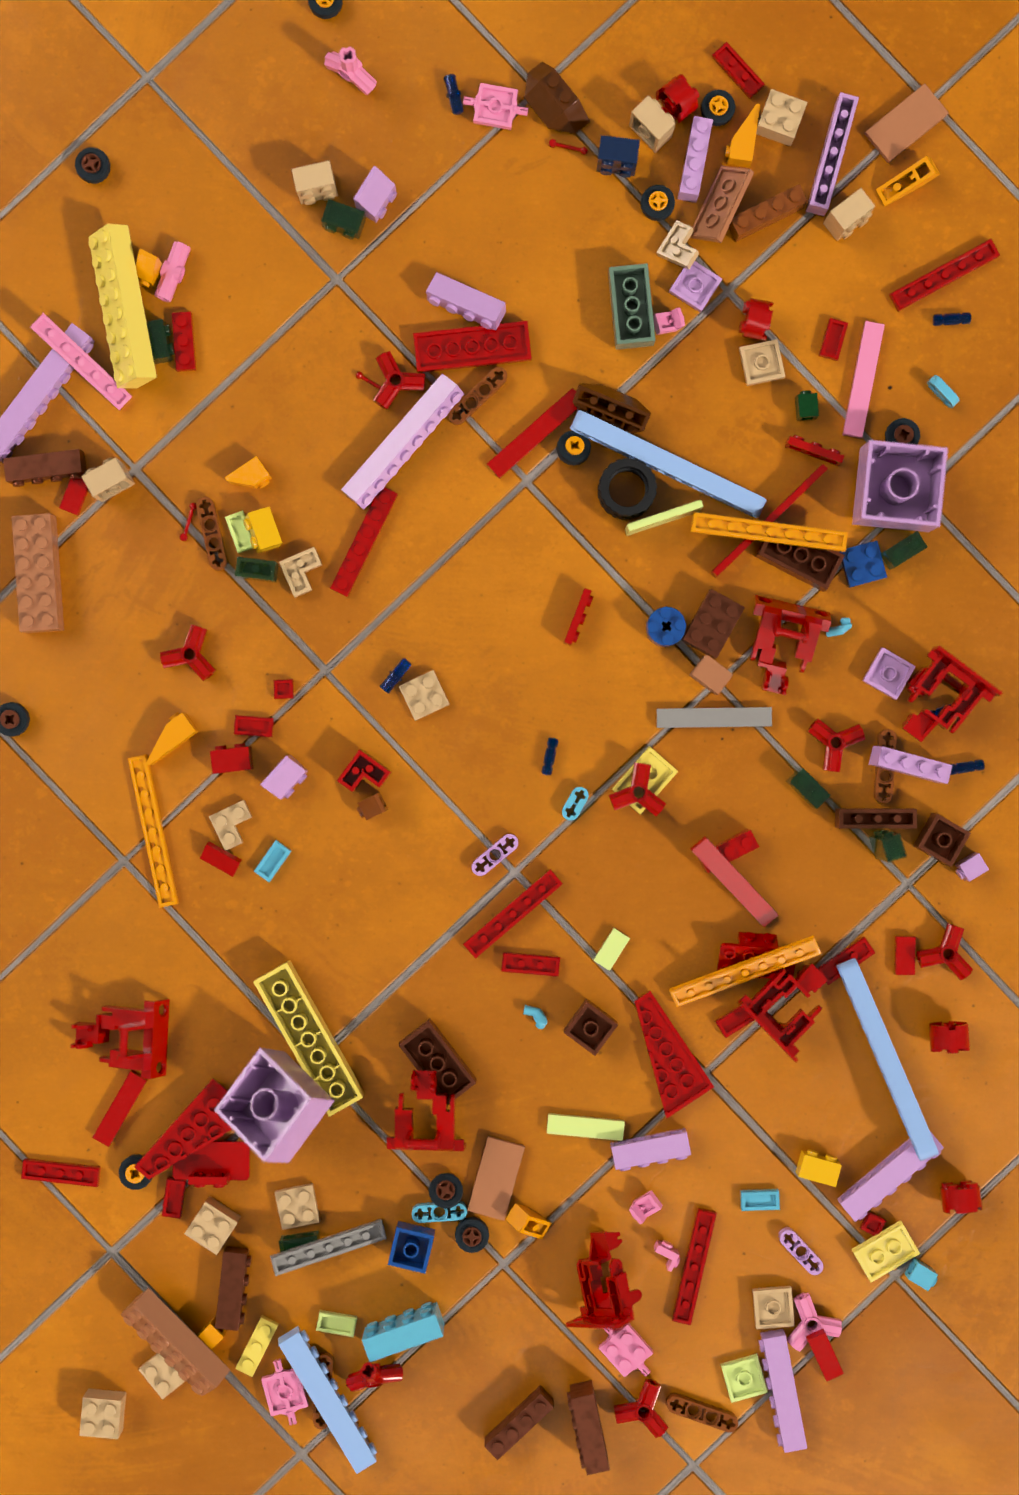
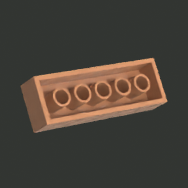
[12,513,64,633]
[120,1288,230,1396]

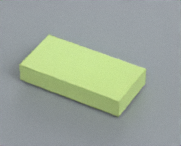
[225,510,253,554]
[593,928,630,971]
[316,1310,358,1337]

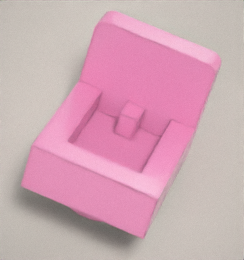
[653,307,685,335]
[629,1190,663,1224]
[654,1240,680,1272]

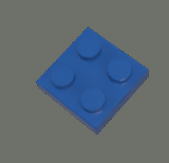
[840,540,887,588]

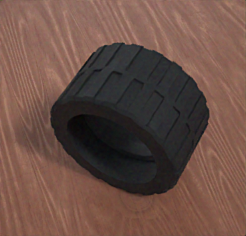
[598,458,657,520]

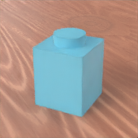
[904,1258,938,1291]

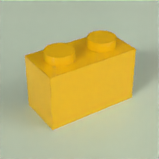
[244,507,282,553]
[796,1149,842,1187]

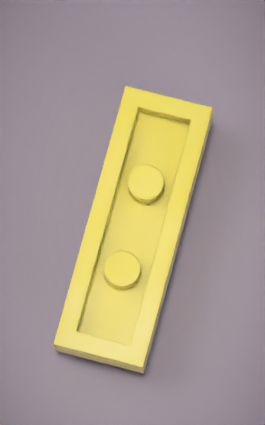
[235,1315,279,1377]

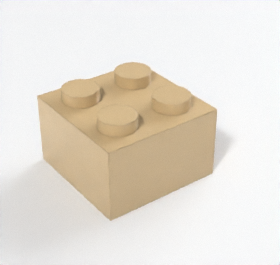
[756,89,807,147]
[629,95,676,153]
[292,161,338,205]
[823,188,875,241]
[82,457,135,502]
[185,1196,241,1255]
[79,1389,126,1439]

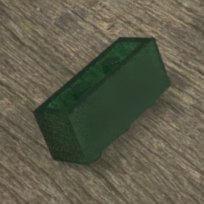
[869,829,907,862]

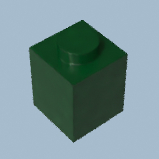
[795,390,819,421]

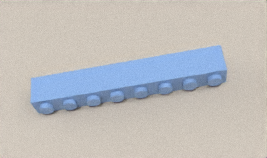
[278,1326,378,1474]

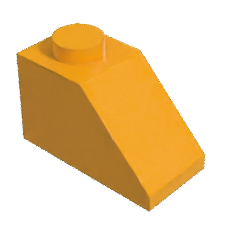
[136,249,163,288]
[225,456,272,489]
[505,1203,552,1239]

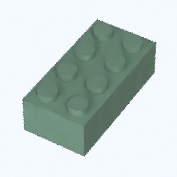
[608,263,656,350]

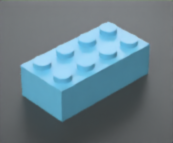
[362,1302,445,1362]

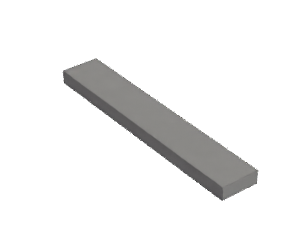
[656,707,772,728]
[270,1219,387,1276]

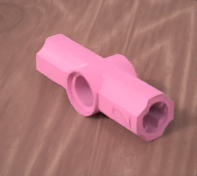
[154,241,191,302]

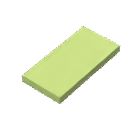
[625,500,703,536]

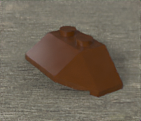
[524,62,590,134]
[573,383,651,434]

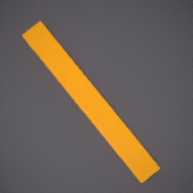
[691,512,848,552]
[127,754,179,908]
[669,935,821,1007]

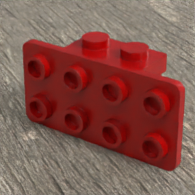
[717,932,796,979]
[173,1141,250,1188]

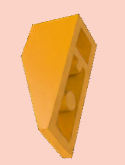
[725,104,760,168]
[876,156,940,206]
[147,712,199,765]

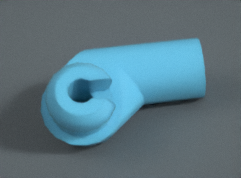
[826,617,852,637]
[523,1005,547,1029]

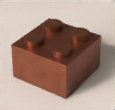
[913,813,971,867]
[563,999,618,1056]

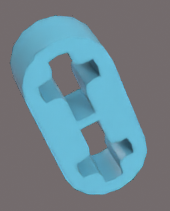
[927,375,960,408]
[562,787,589,821]

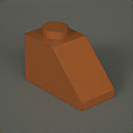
[357,793,388,820]

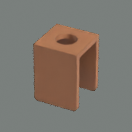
[690,655,733,695]

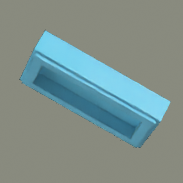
[254,840,292,882]
[740,1189,780,1211]

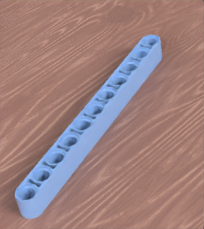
[570,410,767,518]
[836,958,939,1161]

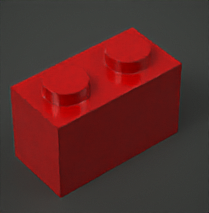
[210,743,254,774]

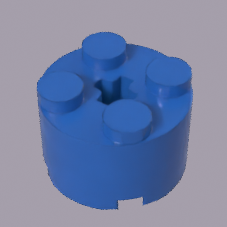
[646,607,686,647]

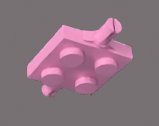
[463,83,528,130]
[599,1323,653,1377]
[261,1359,309,1425]

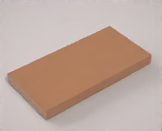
[864,84,949,163]
[690,166,754,243]
[467,1135,525,1221]

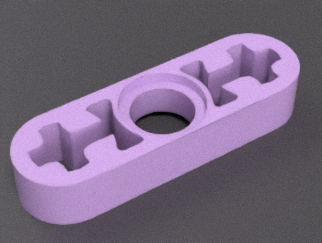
[472,834,518,876]
[779,1227,823,1275]

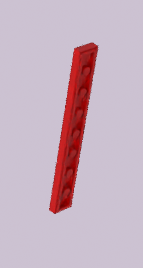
[711,464,828,578]

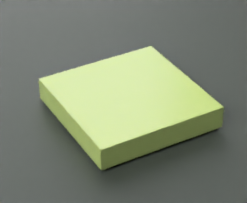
[720,1354,768,1403]

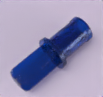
[444,74,463,115]
[380,658,411,694]

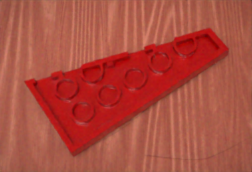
[634,990,714,1119]
[134,1078,232,1180]

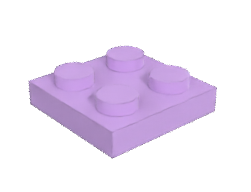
[669,261,722,313]
[862,647,916,700]

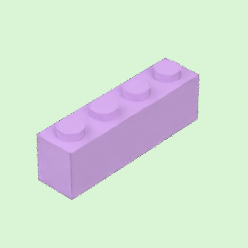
[678,116,713,203]
[426,272,506,331]
[869,746,953,784]
[610,1128,691,1171]

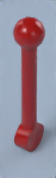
[549,139,588,155]
[356,372,382,390]
[180,503,197,541]

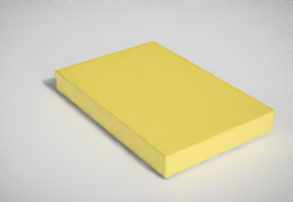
[612,746,678,815]
[851,1220,920,1283]

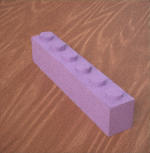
[806,92,859,216]
[837,1131,944,1221]
[758,1329,807,1453]

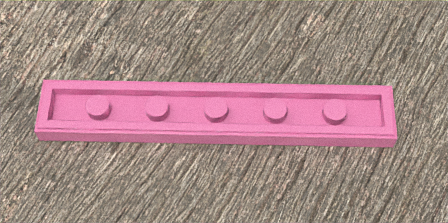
[30,313,132,410]
[842,321,885,438]

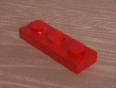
[172,311,196,372]
[785,435,844,466]
[564,588,594,646]

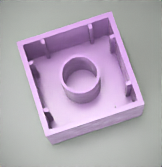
[852,440,948,532]
[215,1048,335,1163]

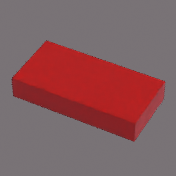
[819,318,848,361]
[59,476,89,516]
[234,715,274,737]
[200,841,242,877]
[894,936,916,975]
[715,1006,754,1038]
[162,1177,187,1219]

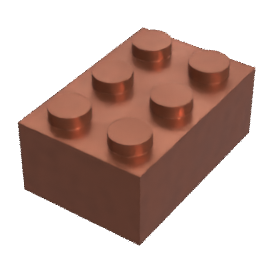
[681,589,745,659]

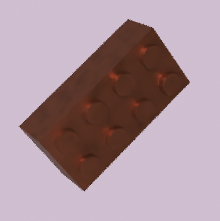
[755,520,845,592]
[399,1018,477,1105]
[567,1380,610,1475]

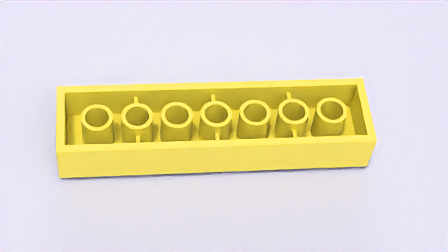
[88,224,157,388]
[253,960,365,1117]

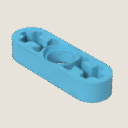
[411,1201,467,1223]

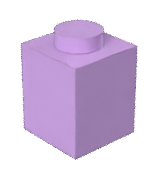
[955,852,989,882]

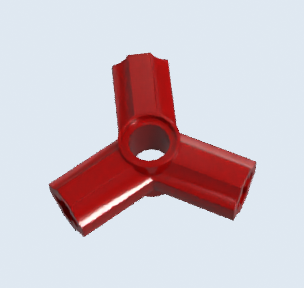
[373,351,425,410]
[160,624,216,681]
[807,718,865,772]
[608,762,666,817]
[916,923,973,980]
[346,1362,403,1392]
[613,1379,668,1438]

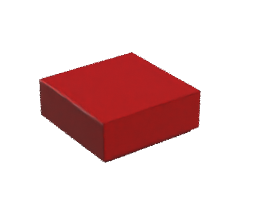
[273,679,294,699]
[860,1211,886,1236]

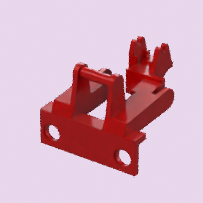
[750,595,831,695]
[902,646,1003,742]
[737,963,828,1062]
[70,999,170,1079]
[387,1070,466,1151]
[566,1231,642,1329]

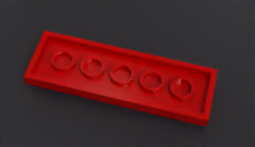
[413,321,532,373]

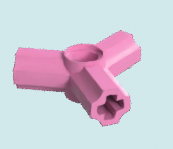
[324,47,377,95]
[787,1293,842,1352]

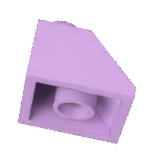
[353,166,397,223]
[260,755,308,800]

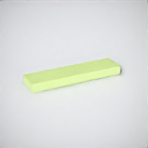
[547,1113,625,1141]

